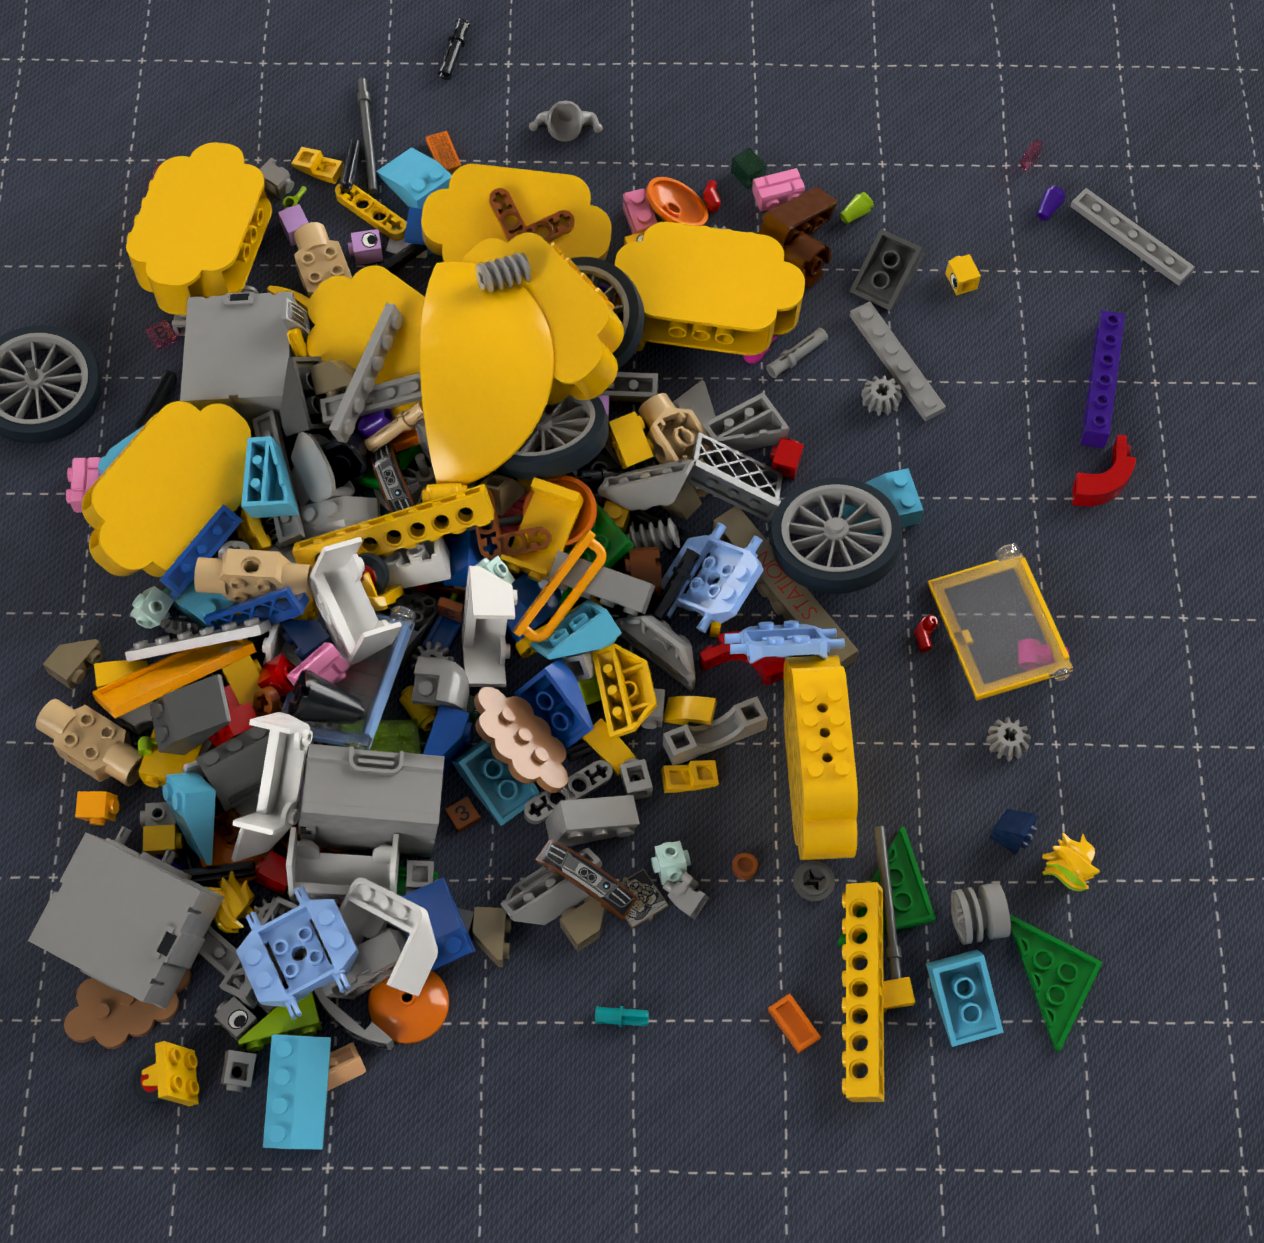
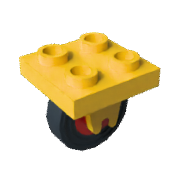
[358,553,404,611]
[132,1041,199,1106]

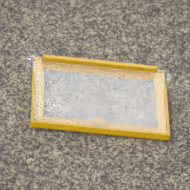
[928,544,1073,701]

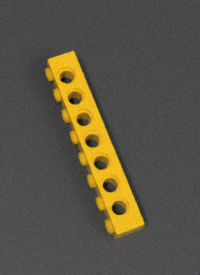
[292,484,494,570]
[842,882,884,1102]

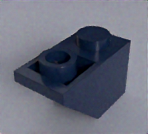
[279,620,336,662]
[989,809,1038,854]

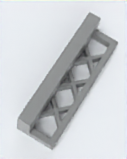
[219,896,298,1009]

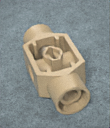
[294,222,352,298]
[638,393,711,497]
[194,548,312,603]
[36,699,144,787]

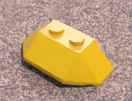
[591,643,658,740]

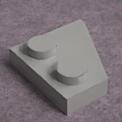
[672,380,716,425]

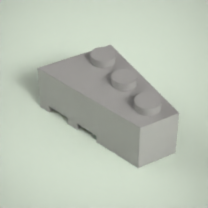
[702,392,789,455]
[545,795,640,847]
[322,928,407,1000]

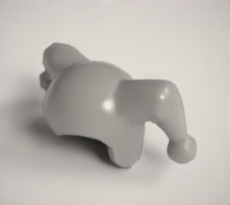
[529,100,603,142]

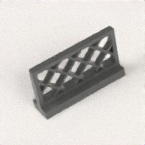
[686,432,783,522]

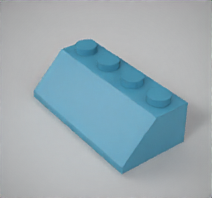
[263,1034,331,1150]

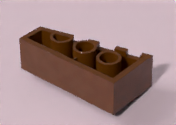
[758,187,838,248]

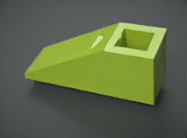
[238,992,322,1052]

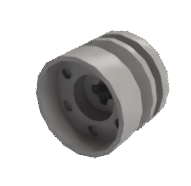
[951,882,1011,945]

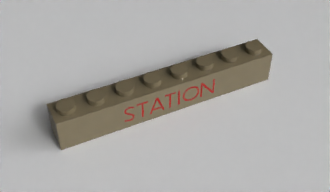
[712,506,858,668]

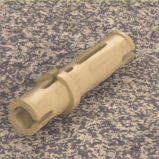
[364,401,424,453]

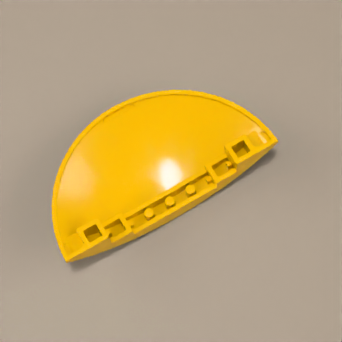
[420,262,555,485]

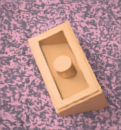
[327,1042,366,1091]

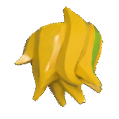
[1042,833,1100,891]
[205,871,255,933]

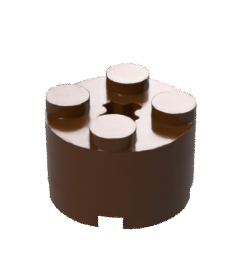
[783,231,831,287]
[623,547,662,597]

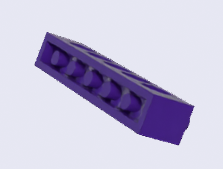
[1080,310,1125,449]

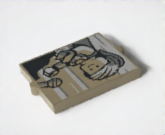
[621,868,669,929]

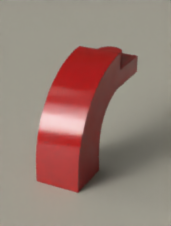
[1072,434,1136,506]
[699,631,785,687]

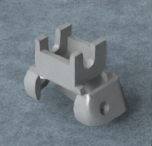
[291,431,355,509]

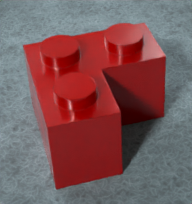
[209,685,257,747]

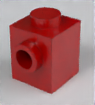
[770,438,804,480]
[257,653,296,697]
[255,851,288,896]

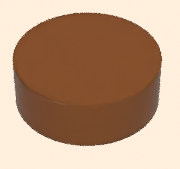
[732,852,758,880]

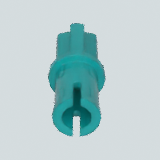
[595,1006,649,1028]

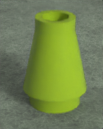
[839,192,874,224]

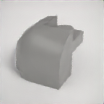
[411,656,469,712]

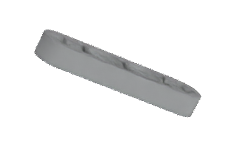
[523,760,613,824]

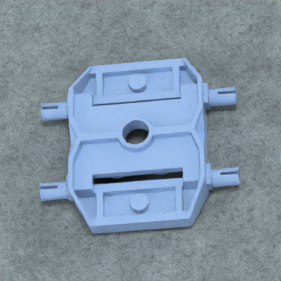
[662,522,764,633]
[724,620,845,664]
[236,886,359,1019]

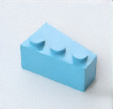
[241,436,299,518]

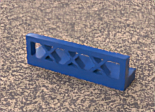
[159,504,243,600]
[203,586,310,630]

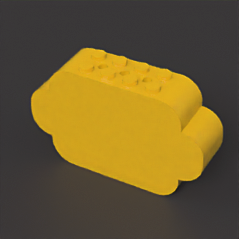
[126,142,272,315]
[421,164,612,262]
[612,222,805,356]
[462,233,624,405]
[307,265,425,419]
[82,401,251,577]
[784,655,858,860]

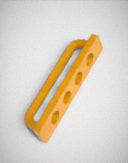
[512,530,606,642]

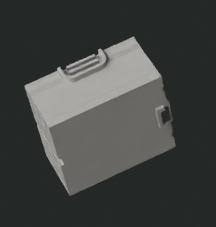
[180,292,297,430]
[298,744,445,857]
[28,833,224,1009]

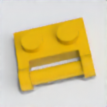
[235,508,272,551]

